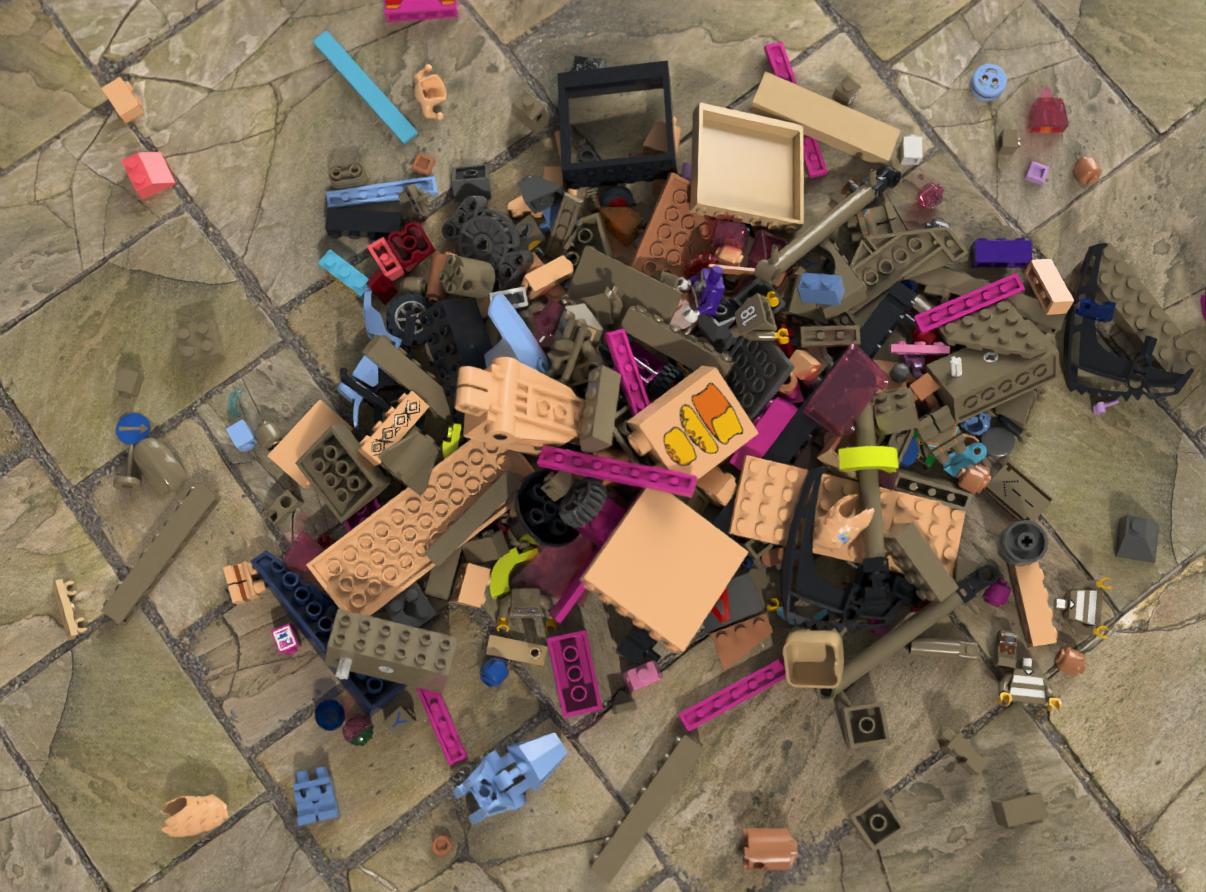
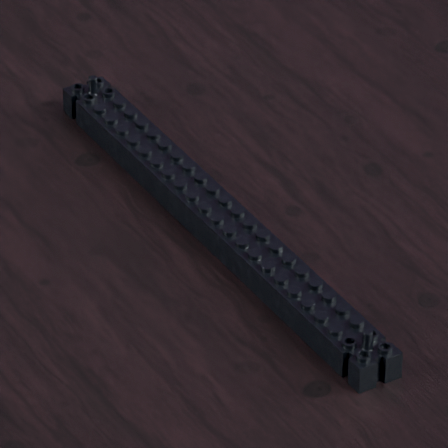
[615,281,916,667]

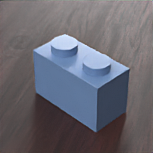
[798,273,845,306]

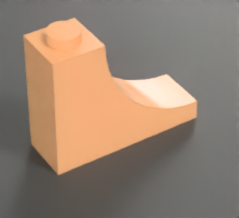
[520,255,573,308]

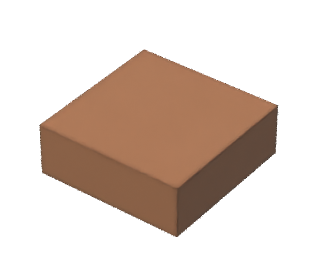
[411,152,436,177]

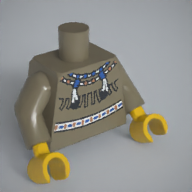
[497,588,558,632]

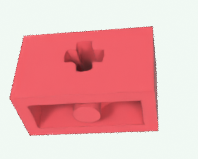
[367,237,405,283]

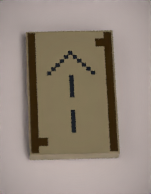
[982,461,1053,522]

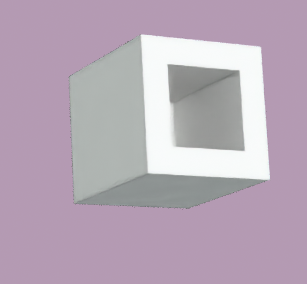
[900,135,922,165]

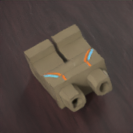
[845,202,900,246]
[914,404,967,464]

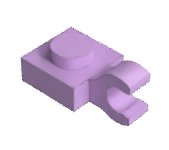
[901,355,925,377]

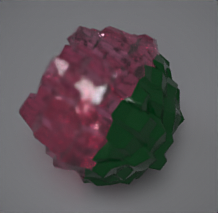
[342,713,374,746]

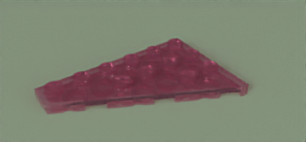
[511,491,622,607]

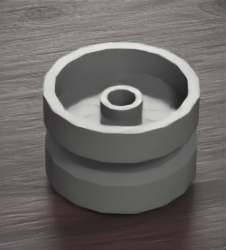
[997,520,1048,567]

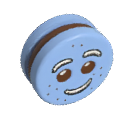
[970,64,1007,101]

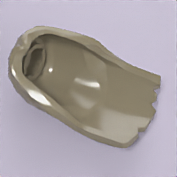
[133,438,187,496]

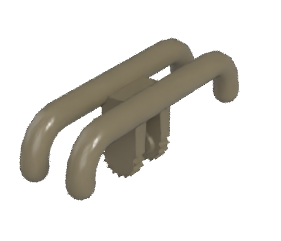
[544,311,588,385]

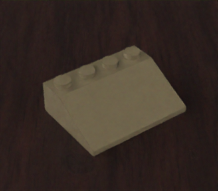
[295,423,390,523]

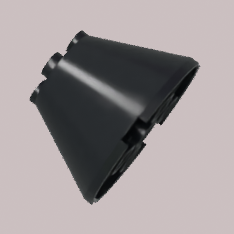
[506,471,580,548]

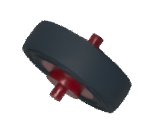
[600,186,634,216]

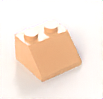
[449,563,492,608]

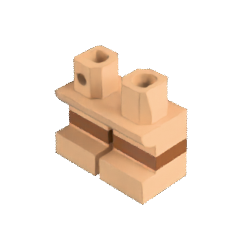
[223,561,268,605]

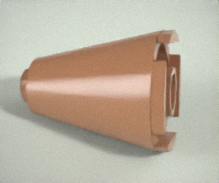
[426,251,458,305]

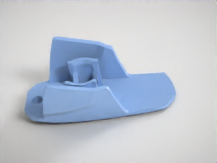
[485,294,553,379]

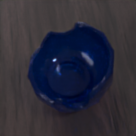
[314,699,345,731]

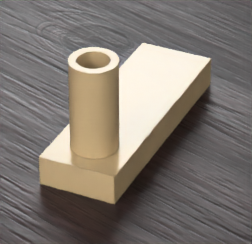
[486,635,548,666]

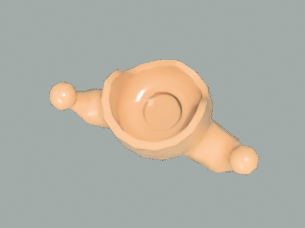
[413,64,447,120]

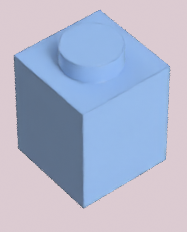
[226,419,258,452]

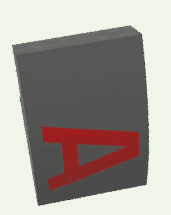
[703,573,764,633]

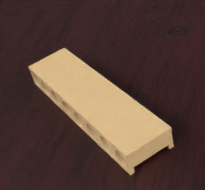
[750,71,901,167]

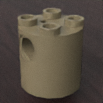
[438,255,495,299]

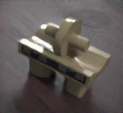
[398,183,431,219]

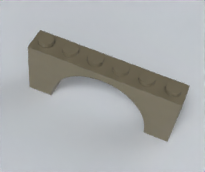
[771,214,867,322]

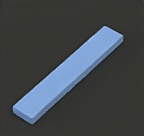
[326,176,438,209]

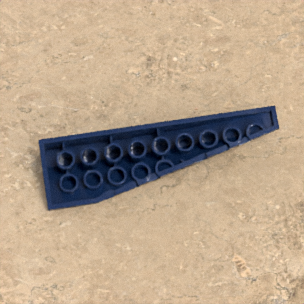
[250,550,409,718]

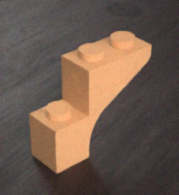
[508,166,563,218]

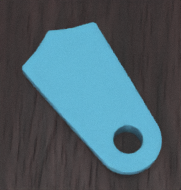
[944,443,987,478]

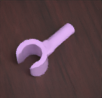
[1093,399,1119,415]

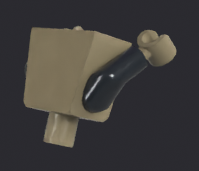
[995,388,1046,444]

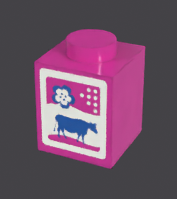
[271,623,302,656]

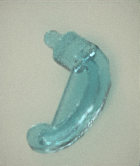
[228,389,246,417]

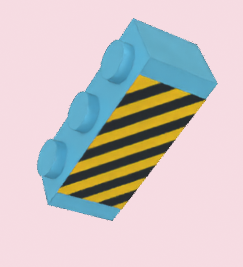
[318,249,373,302]

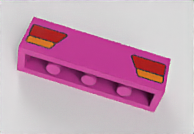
[384,0,459,22]

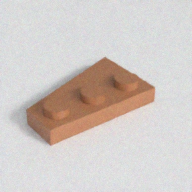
[710,612,773,671]

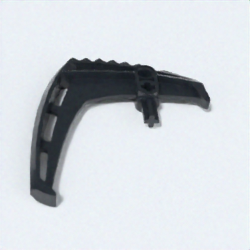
[1063,243,1194,402]
[780,466,902,633]

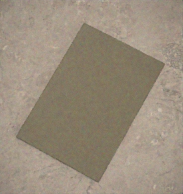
[559,246,683,356]

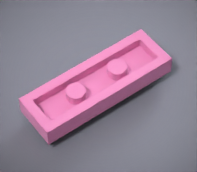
[890,341,950,356]

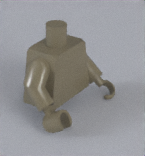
[560,286,623,338]

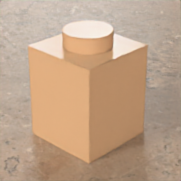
[789,350,822,380]

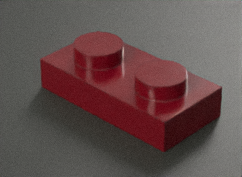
[366,270,398,305]

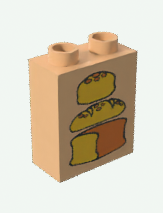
[627,366,758,479]

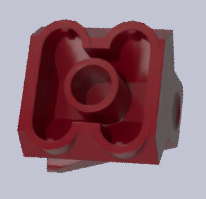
[385,221,436,276]

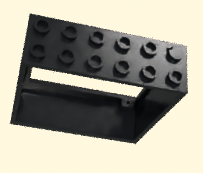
[557,60,678,190]

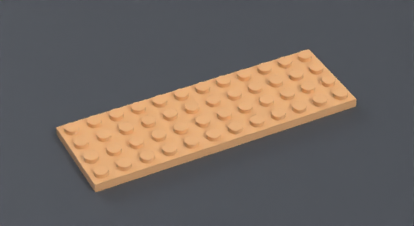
[306,439,536,616]
[728,455,966,578]

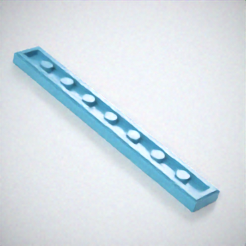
[313,30,418,145]

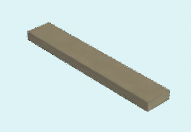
[424,469,521,567]

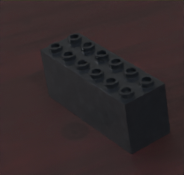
[418,298,492,423]

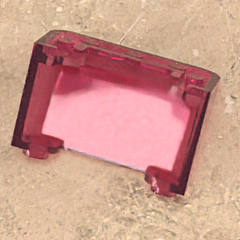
[803,343,889,439]

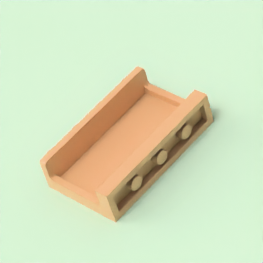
[267,400,357,489]

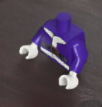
[677,266,725,323]

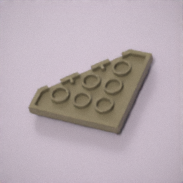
[938,299,1047,359]

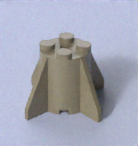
[378,425,442,496]

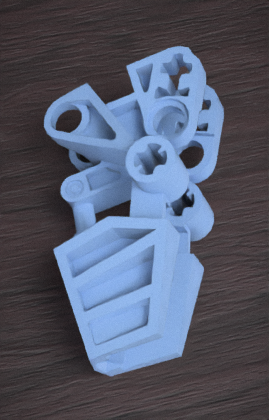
[452,732,567,826]

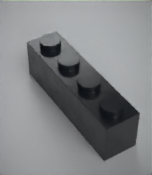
[325,208,404,240]

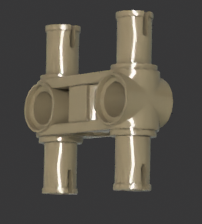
[547,338,608,399]

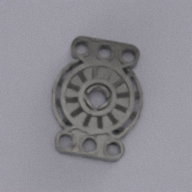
[442,196,534,293]

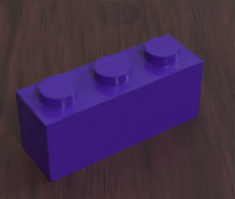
[970,238,1032,268]

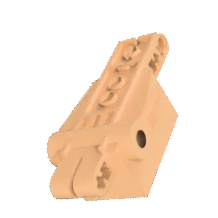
[455,357,615,458]

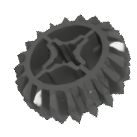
[559,477,607,528]

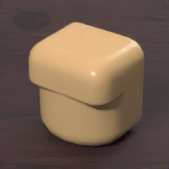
[783,626,844,688]

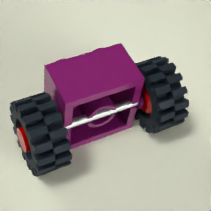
[601,329,682,398]

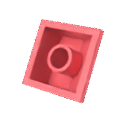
[121,152,176,200]

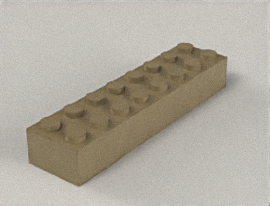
[1073,242,1205,389]

